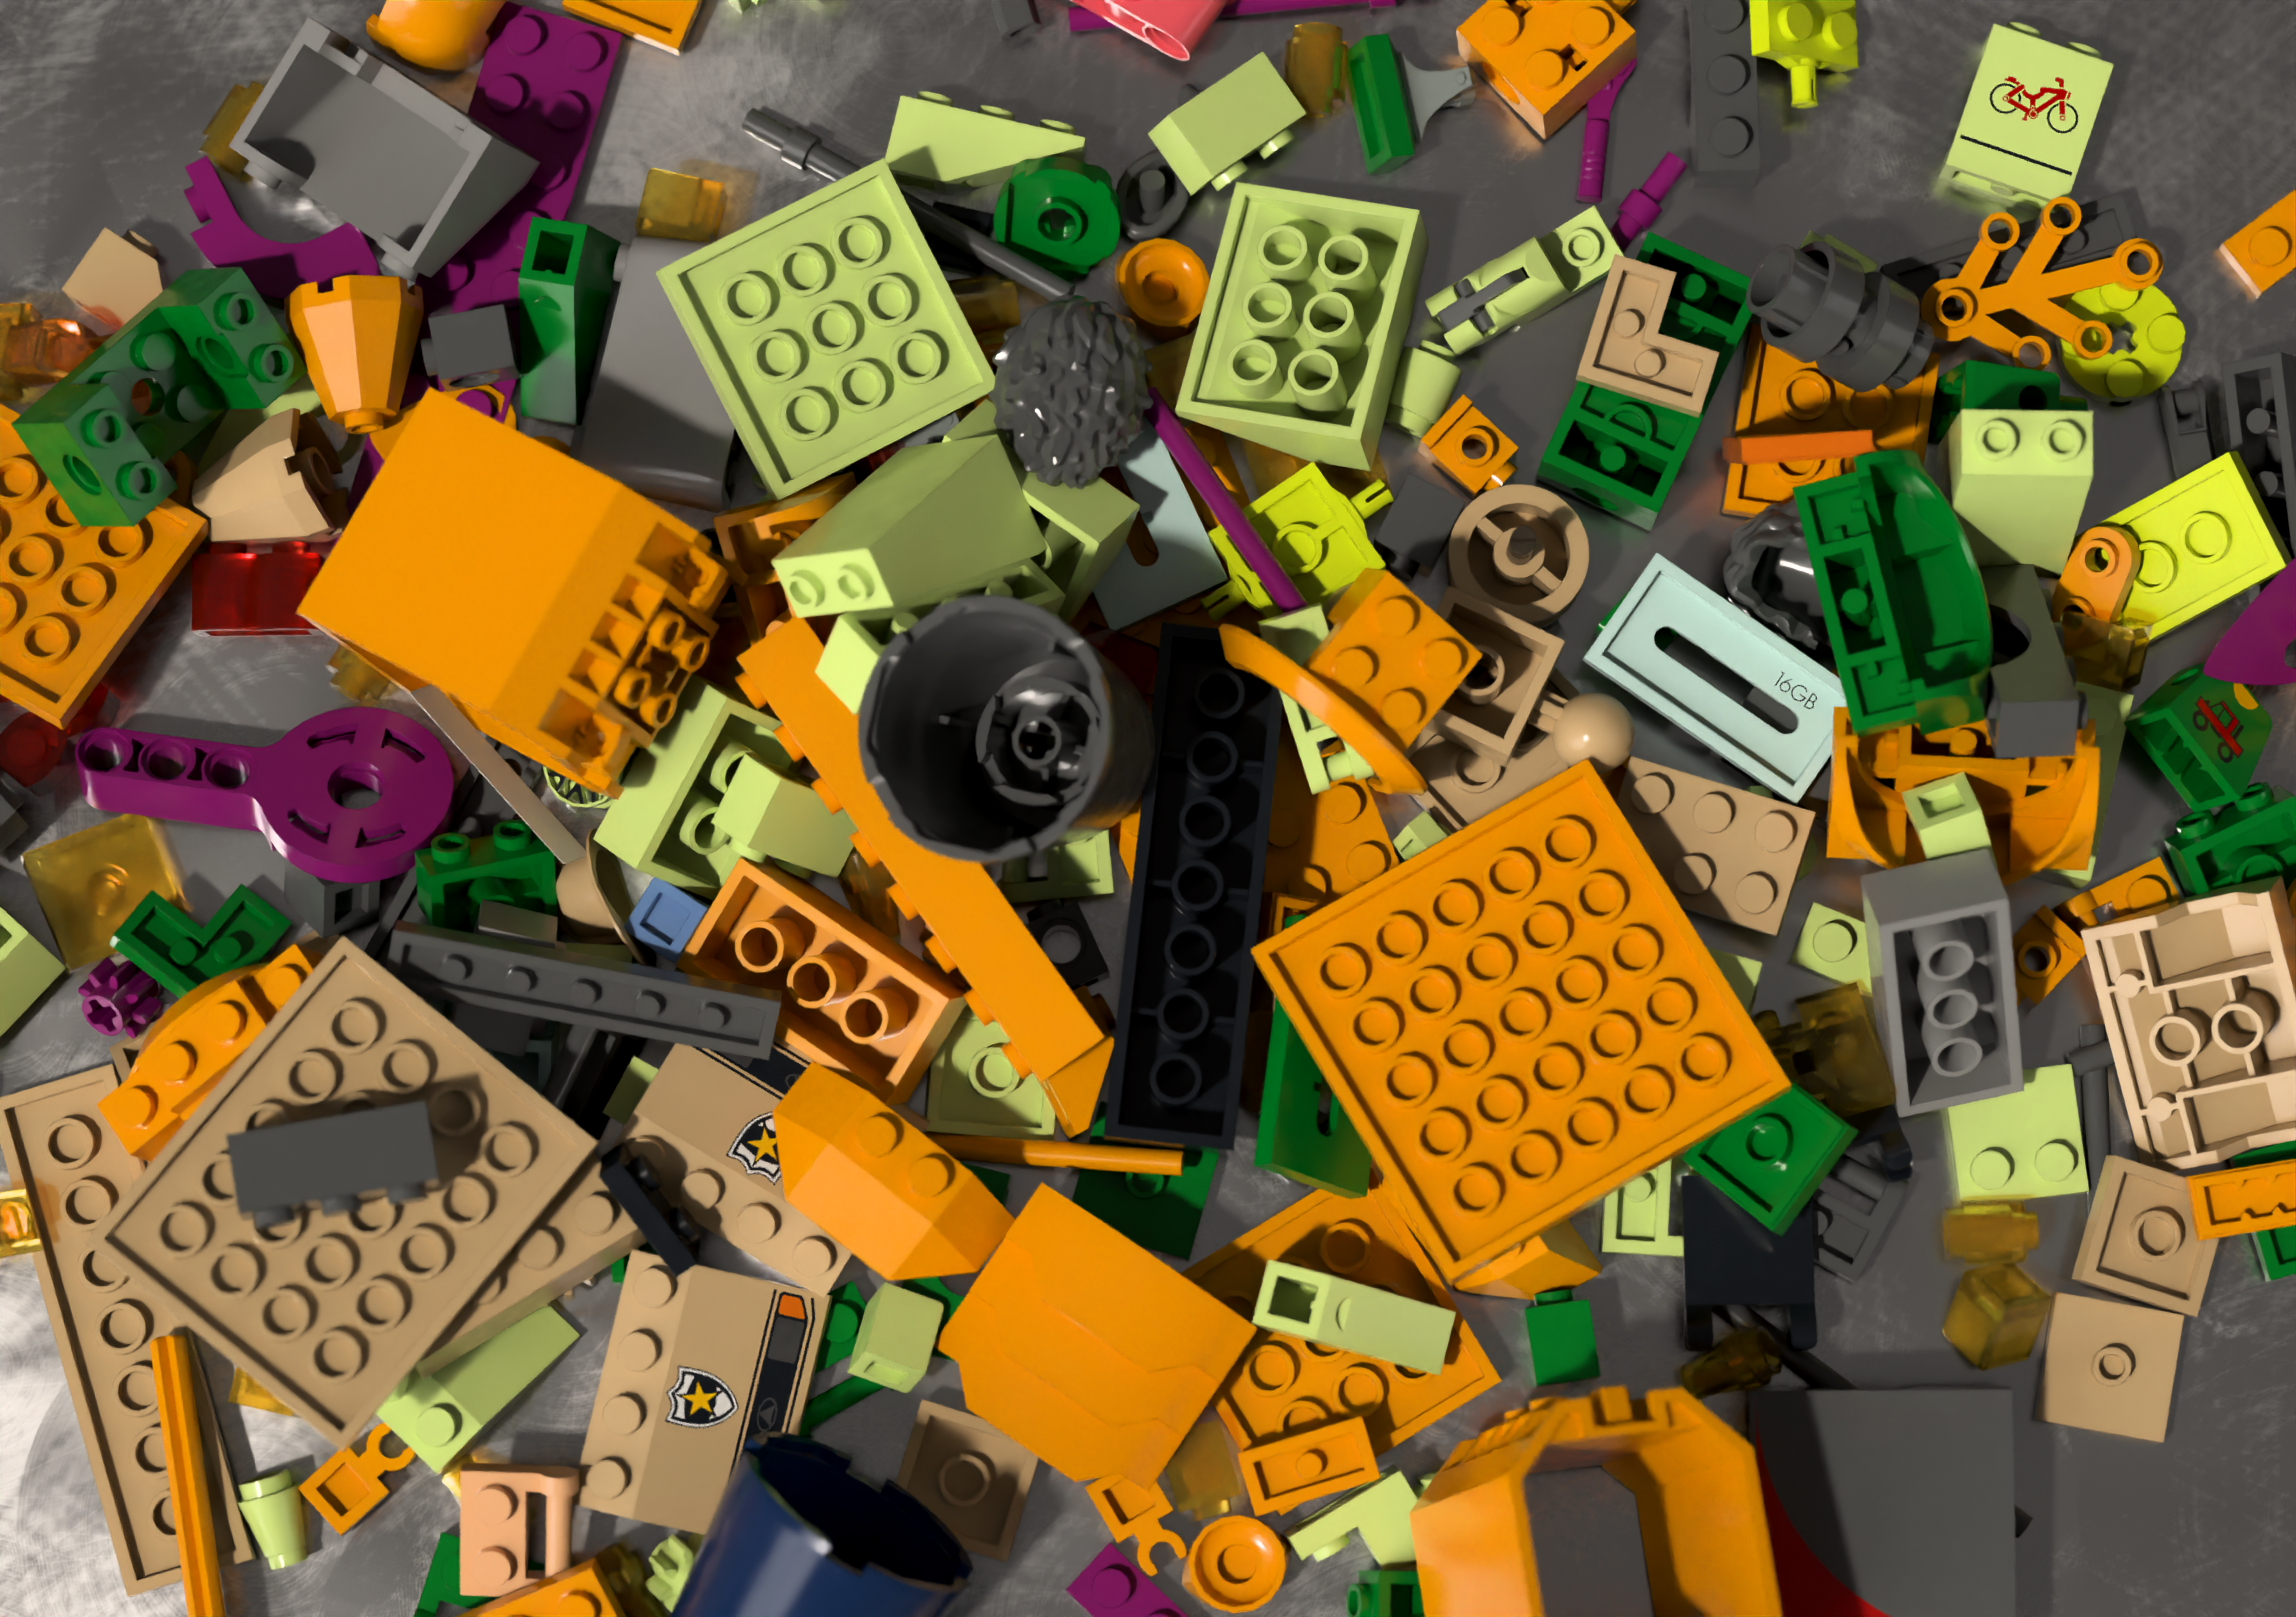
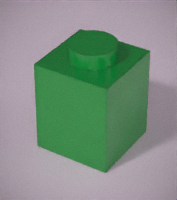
[1521,1289,1601,1388]

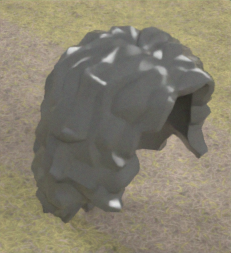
[988,294,1154,489]
[1723,498,1833,660]

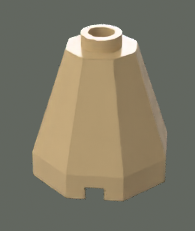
[187,408,350,544]

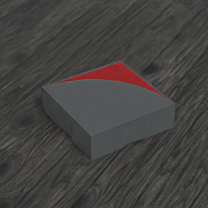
[1748,1386,2017,1617]

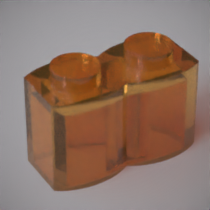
[1,318,149,399]

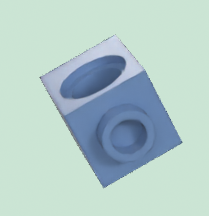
[624,877,714,964]

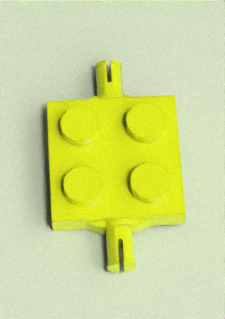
[1749,0,1858,109]
[1200,462,1394,623]

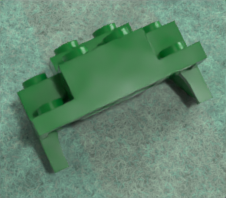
[1792,450,1993,738]

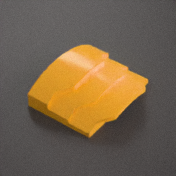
[933,1182,1258,1492]

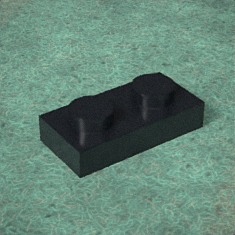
[598,1142,702,1278]

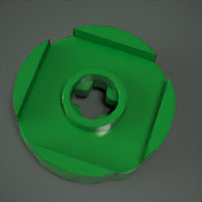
[994,157,1122,280]

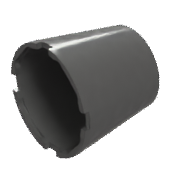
[858,595,1155,863]

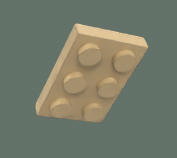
[1403,667,1580,834]
[1616,756,1817,938]

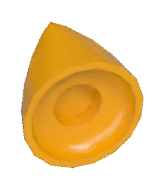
[1115,238,1210,348]
[1182,1515,1291,1613]

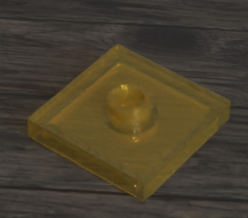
[20,814,187,975]

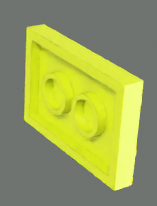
[2071,451,2292,654]

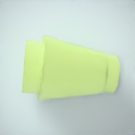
[237,1469,308,1570]

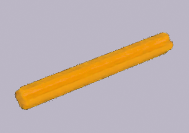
[150,1334,226,1617]

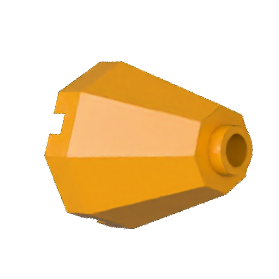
[284,275,424,434]

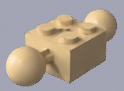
[1322,583,1635,774]

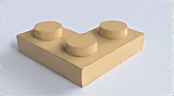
[1575,254,1719,418]

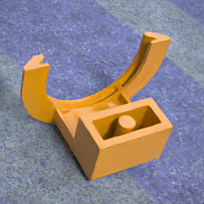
[1219,568,1483,796]

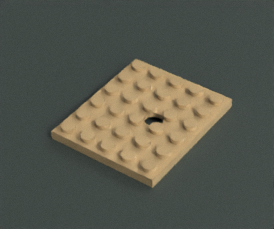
[85,936,598,1453]

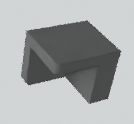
[284,834,380,939]

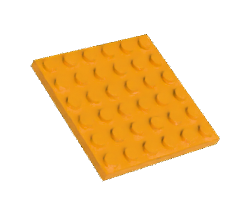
[1251,758,1791,1286]

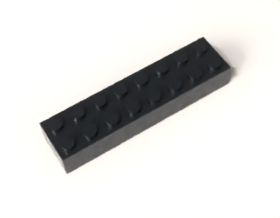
[1104,622,1283,1156]

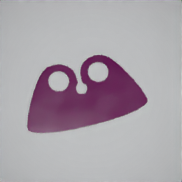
[2203,557,2296,685]

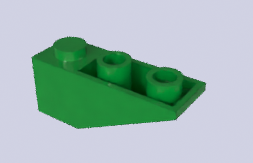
[518,216,622,426]

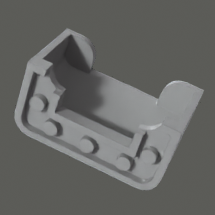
[229,17,540,282]
[569,234,741,513]

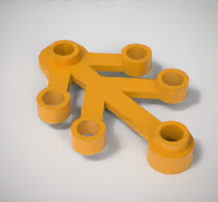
[1920,197,2163,371]

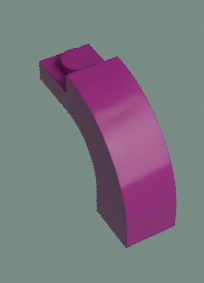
[183,156,385,310]

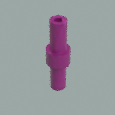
[1610,151,1688,253]

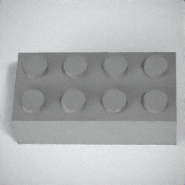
[1860,848,2024,1118]

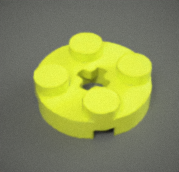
[2056,283,2186,403]

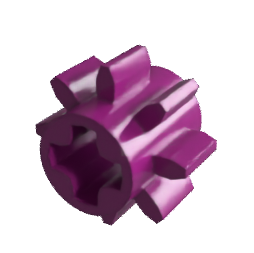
[78,957,163,1039]

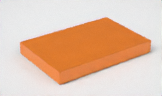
[1722,428,1873,465]

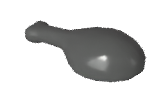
[1115,83,1204,240]

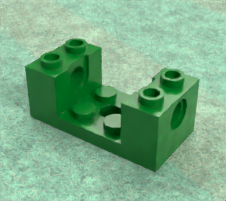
[1536,232,1753,531]
[11,267,307,527]

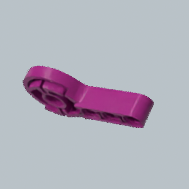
[75,707,455,883]

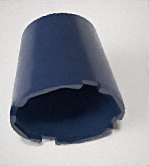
[670,1431,973,1617]

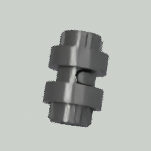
[1746,241,1934,392]

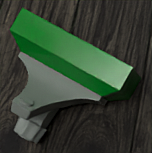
[1342,34,1477,175]

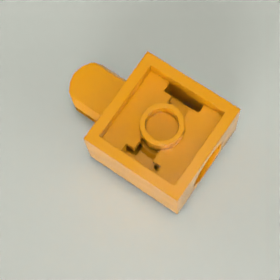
[1456,0,1637,140]

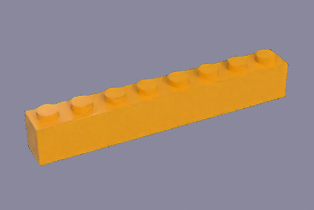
[735,615,1105,1083]

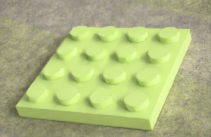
[655,158,996,501]

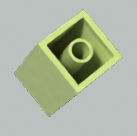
[1934,409,2093,579]
[771,434,1047,618]

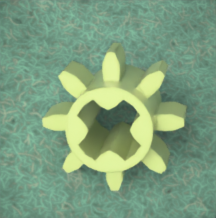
[644,1532,704,1613]

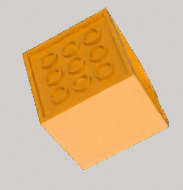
[296,387,749,800]
[1409,1385,1782,1617]

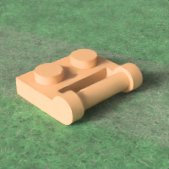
[460,1463,579,1597]

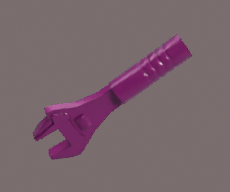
[1577,58,1637,203]

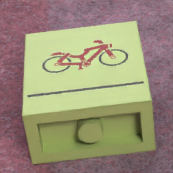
[1938,22,2114,214]

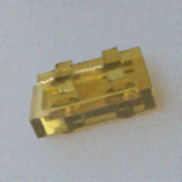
[1752,982,1896,1118]

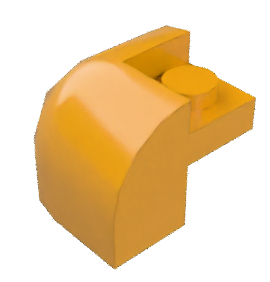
[366,0,506,76]

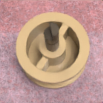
[1446,484,1589,629]

